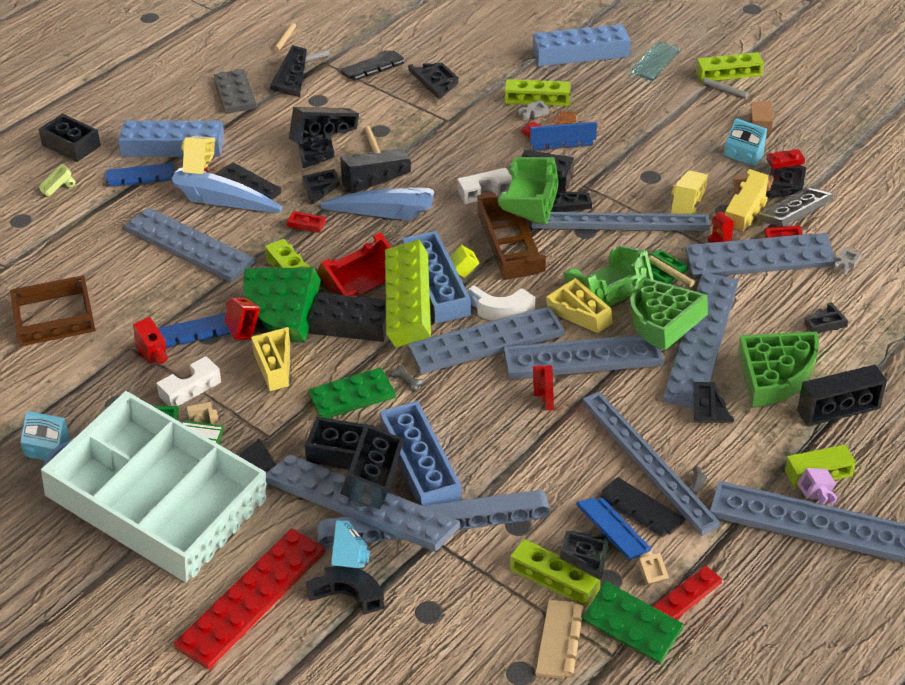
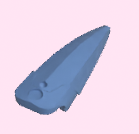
[172,167,282,213]
[321,187,434,220]

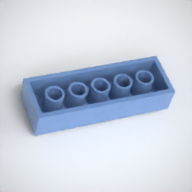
[532,24,631,66]
[118,120,225,157]
[402,231,471,324]
[380,401,462,506]

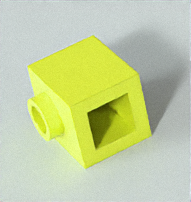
[450,245,479,278]

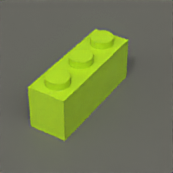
[785,444,856,488]

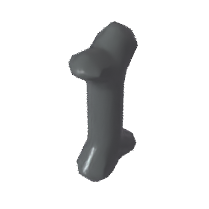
[391,365,424,391]

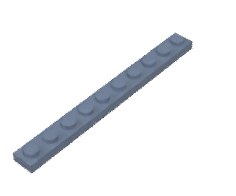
[532,212,710,231]
[582,391,720,536]

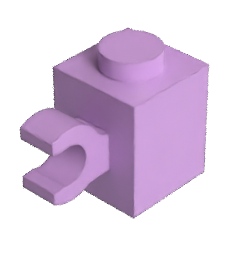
[797,468,837,505]

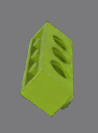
[696,52,764,82]
[505,79,570,106]
[265,239,319,292]
[510,539,600,607]

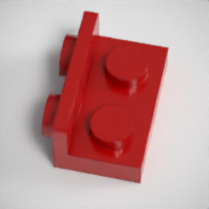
[532,365,554,410]

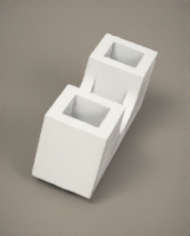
[458,168,512,204]
[157,356,221,406]

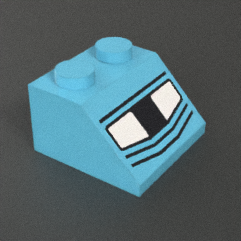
[724,118,767,166]
[20,411,70,460]
[331,520,370,568]

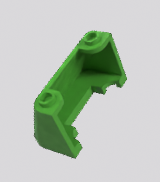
[498,157,558,225]
[563,245,653,307]

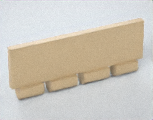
[536,600,584,679]

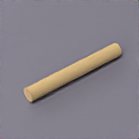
[274,23,296,52]
[364,126,381,153]
[649,256,695,287]

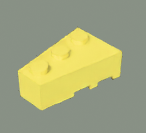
[181,136,215,174]
[671,170,708,214]
[546,278,613,333]

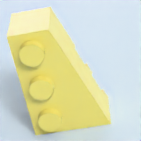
[725,169,769,231]
[251,327,290,391]

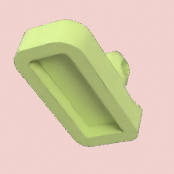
[39,164,75,196]

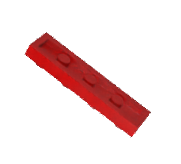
[653,566,722,619]

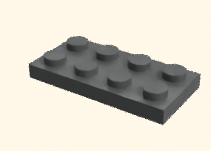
[214,69,257,114]
[757,187,833,227]

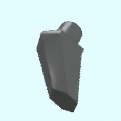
[690,467,707,495]

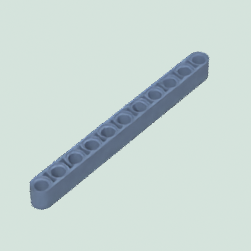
[317,490,550,548]

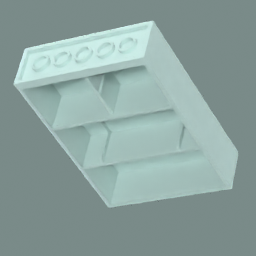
[41,391,267,583]

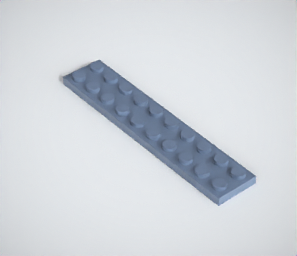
[663,273,739,409]
[266,454,460,552]
[710,481,905,563]

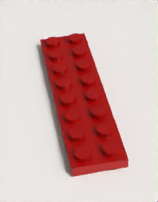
[174,528,325,670]

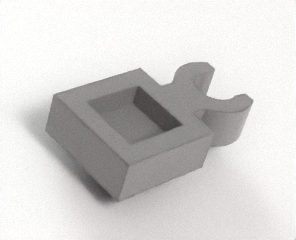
[518,100,549,120]
[834,248,862,275]

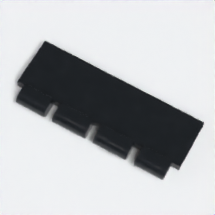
[340,50,404,81]
[600,477,686,537]

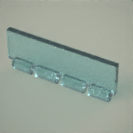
[632,41,680,81]

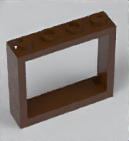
[10,275,96,347]

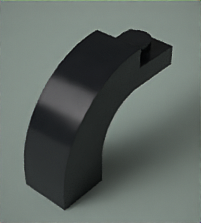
[306,566,385,615]

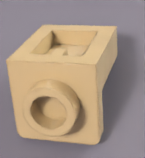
[187,402,218,424]
[635,552,669,586]

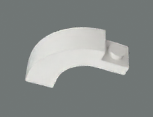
[469,286,535,321]

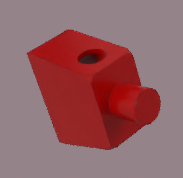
[225,298,260,340]
[133,317,168,364]

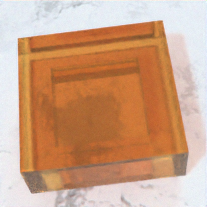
[560,111,576,125]

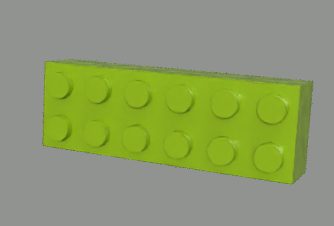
[385,239,431,347]

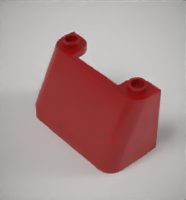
[317,232,392,297]

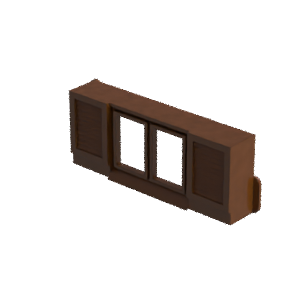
[477,193,546,280]

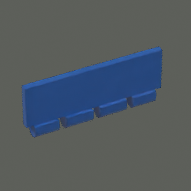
[530,121,597,150]
[106,163,174,187]
[158,313,230,348]
[576,498,651,560]

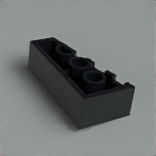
[288,107,359,144]
[340,148,411,194]

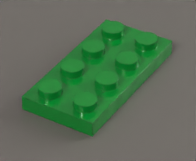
[308,367,396,418]
[582,581,684,665]

